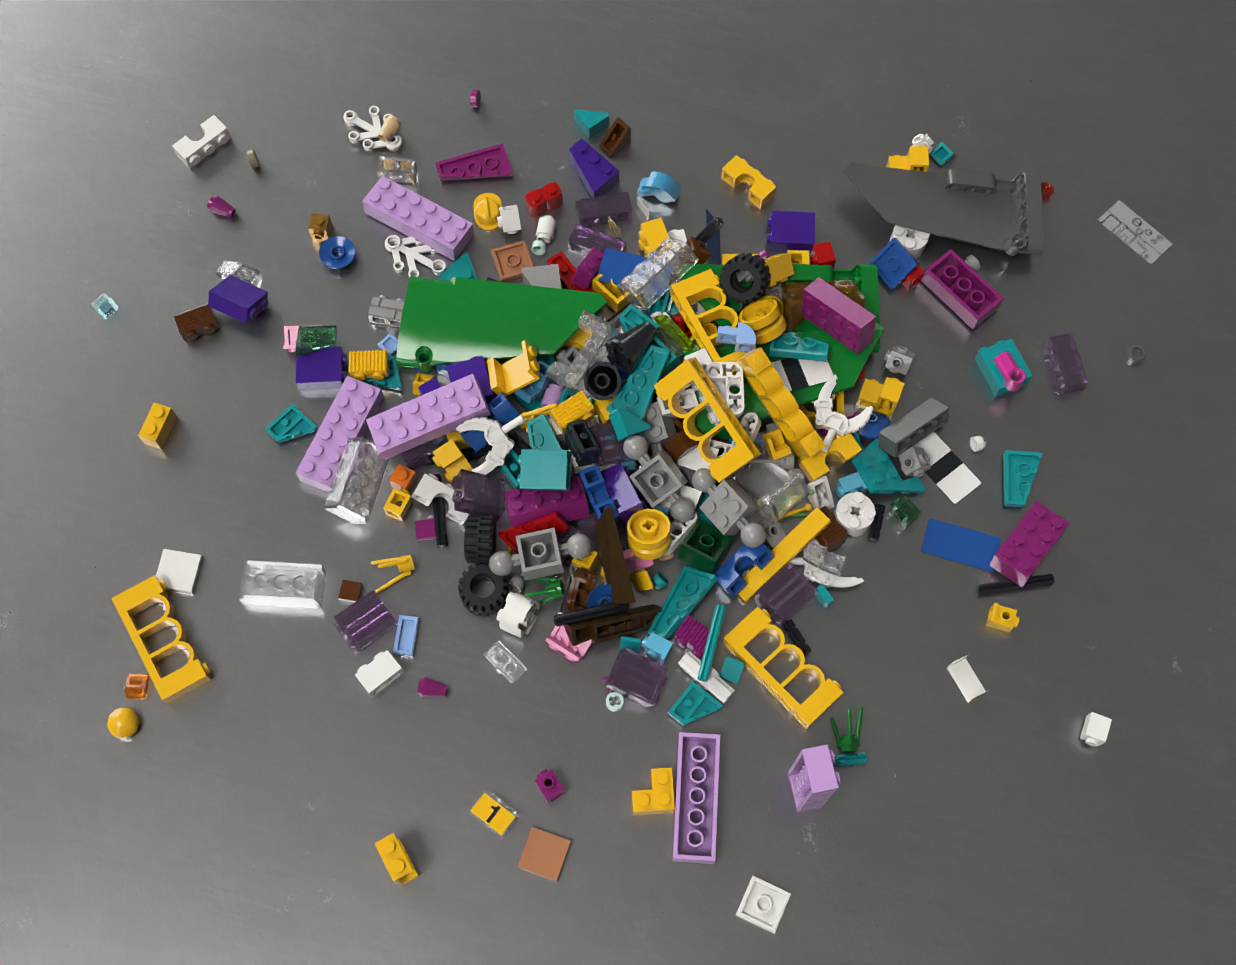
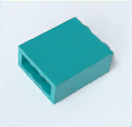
[975,339,1033,397]
[517,449,572,491]

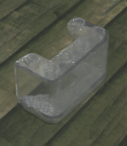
[545,310,619,400]
[726,441,809,525]

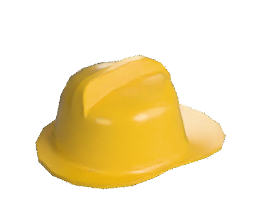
[473,193,502,230]

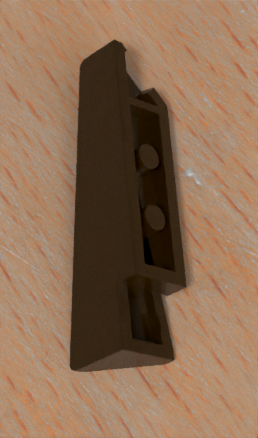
[593,505,636,604]
[563,604,662,646]

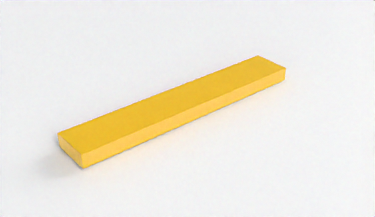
[738,507,831,603]

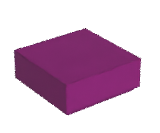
[415,519,436,541]

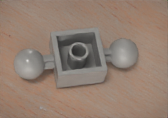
[640,401,677,461]
[623,435,695,522]
[692,468,766,548]
[489,528,592,581]

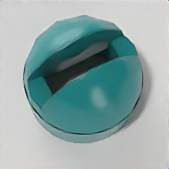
[651,572,668,589]

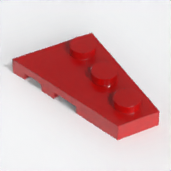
[498,512,569,554]

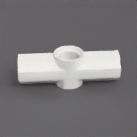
[678,651,735,704]

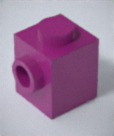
[534,769,566,804]

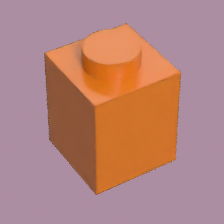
[389,464,418,493]

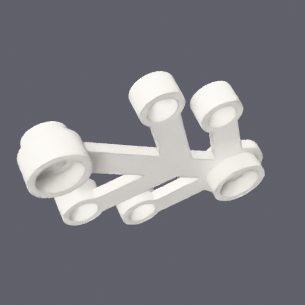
[343,106,402,151]
[385,235,446,278]

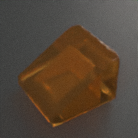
[124,674,149,699]

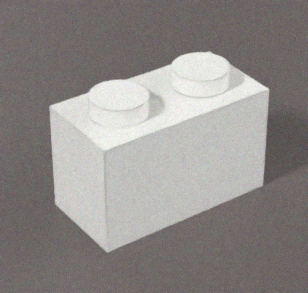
[355,650,404,697]

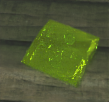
[654,315,695,352]

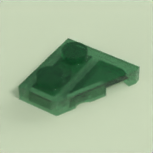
[295,325,337,357]

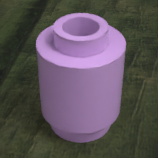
[541,384,564,411]

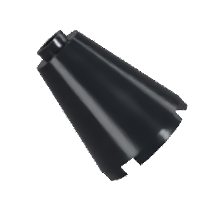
[584,361,624,400]

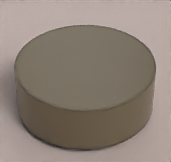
[247,150,260,168]

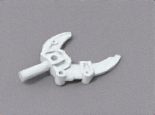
[814,374,873,452]
[456,415,525,479]
[787,540,864,589]

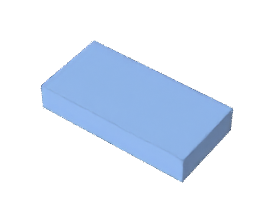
[393,615,420,657]

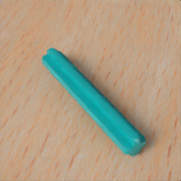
[697,604,726,682]

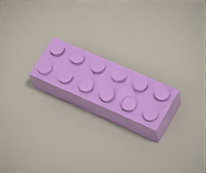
[362,176,474,261]
[366,374,491,460]
[296,376,384,495]
[672,732,720,864]
[788,744,841,813]

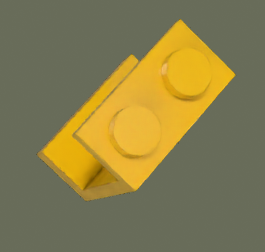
[487,340,540,396]
[374,833,419,887]

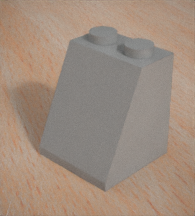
[521,264,561,289]

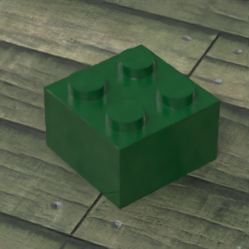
[677,519,733,574]

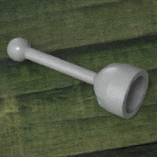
[748,454,794,469]
[508,573,525,593]

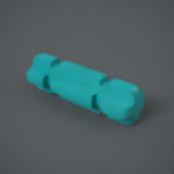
[832,752,867,767]

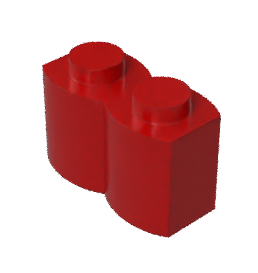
[524,182,563,217]

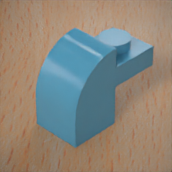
[637,172,681,203]
[514,360,555,404]

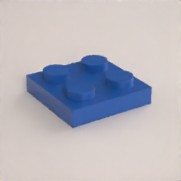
[869,238,920,290]

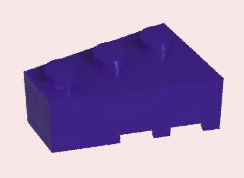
[569,138,619,204]
[600,462,647,527]

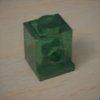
[890,496,922,530]

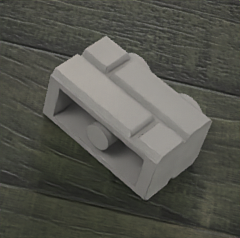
[368,295,405,328]

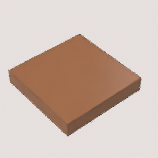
[491,240,534,282]
[517,827,571,882]

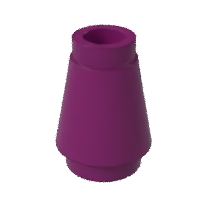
[207,195,236,218]
[417,677,447,697]

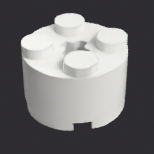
[890,225,930,259]
[834,492,876,537]
[497,592,540,638]

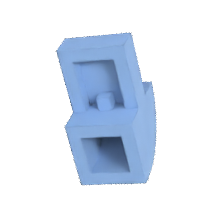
[716,322,756,353]

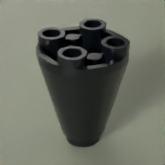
[605,322,657,374]

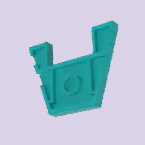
[852,438,926,494]

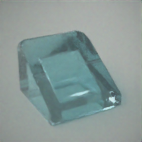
[90,293,118,319]

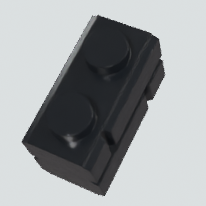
[564,420,600,467]

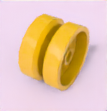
[738,298,787,344]
[627,509,671,560]

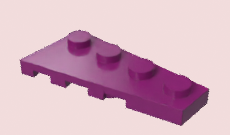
[435,143,513,181]

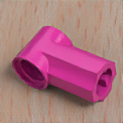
[994,352,1026,391]

